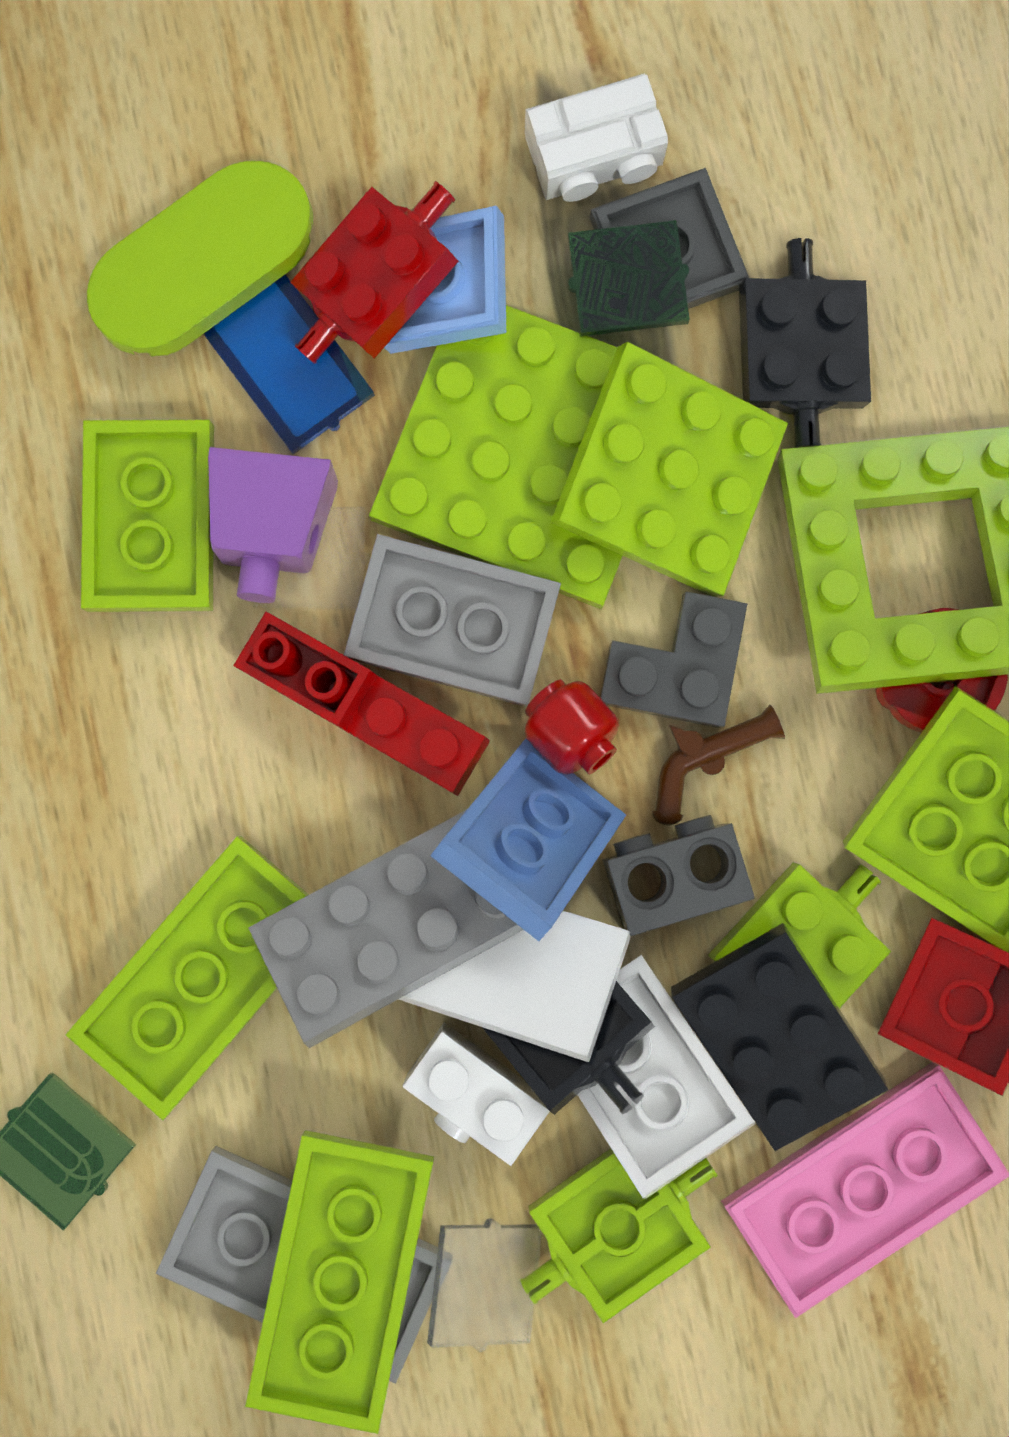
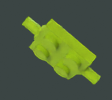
[708,862,891,1009]
[520,1149,718,1323]

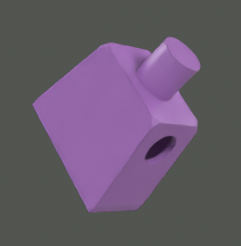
[208,447,338,603]

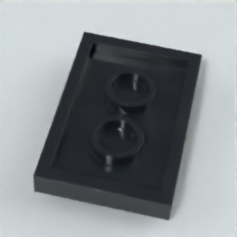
[671,923,889,1151]

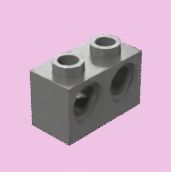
[602,815,755,936]

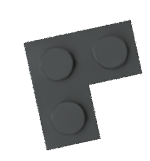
[600,591,748,728]

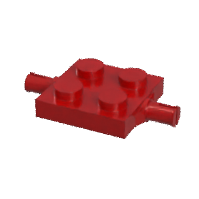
[290,181,459,364]

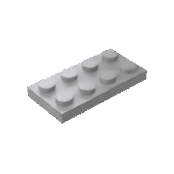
[249,810,523,1048]
[156,1146,451,1384]

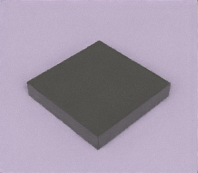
[590,168,749,329]

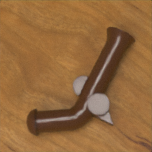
[652,704,785,826]

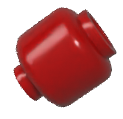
[525,679,619,775]

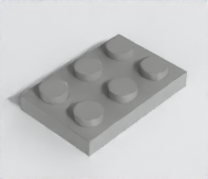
[344,534,561,707]

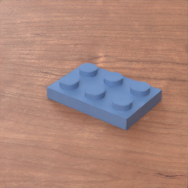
[430,738,626,941]

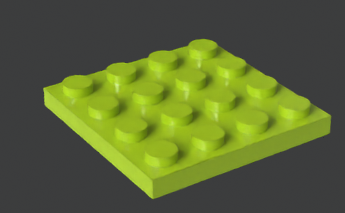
[369,305,622,610]

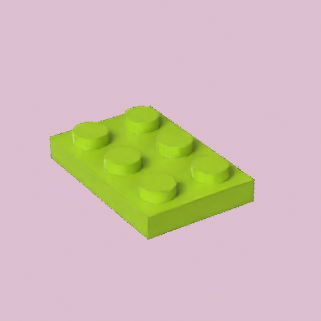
[81,420,214,612]

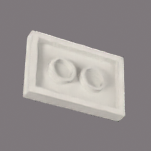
[577,955,755,1199]

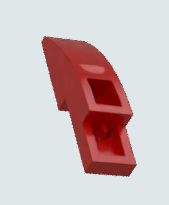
[233,611,490,796]

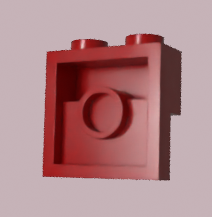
[878,918,1009,1096]

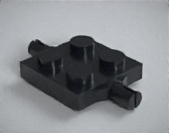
[739,238,871,448]
[482,981,655,1115]

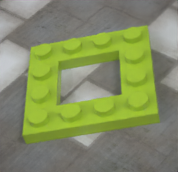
[777,427,1009,694]

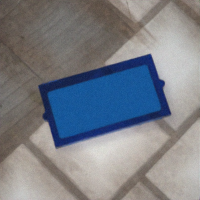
[203,274,375,454]

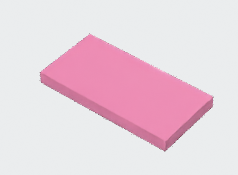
[721,1062,1009,1318]

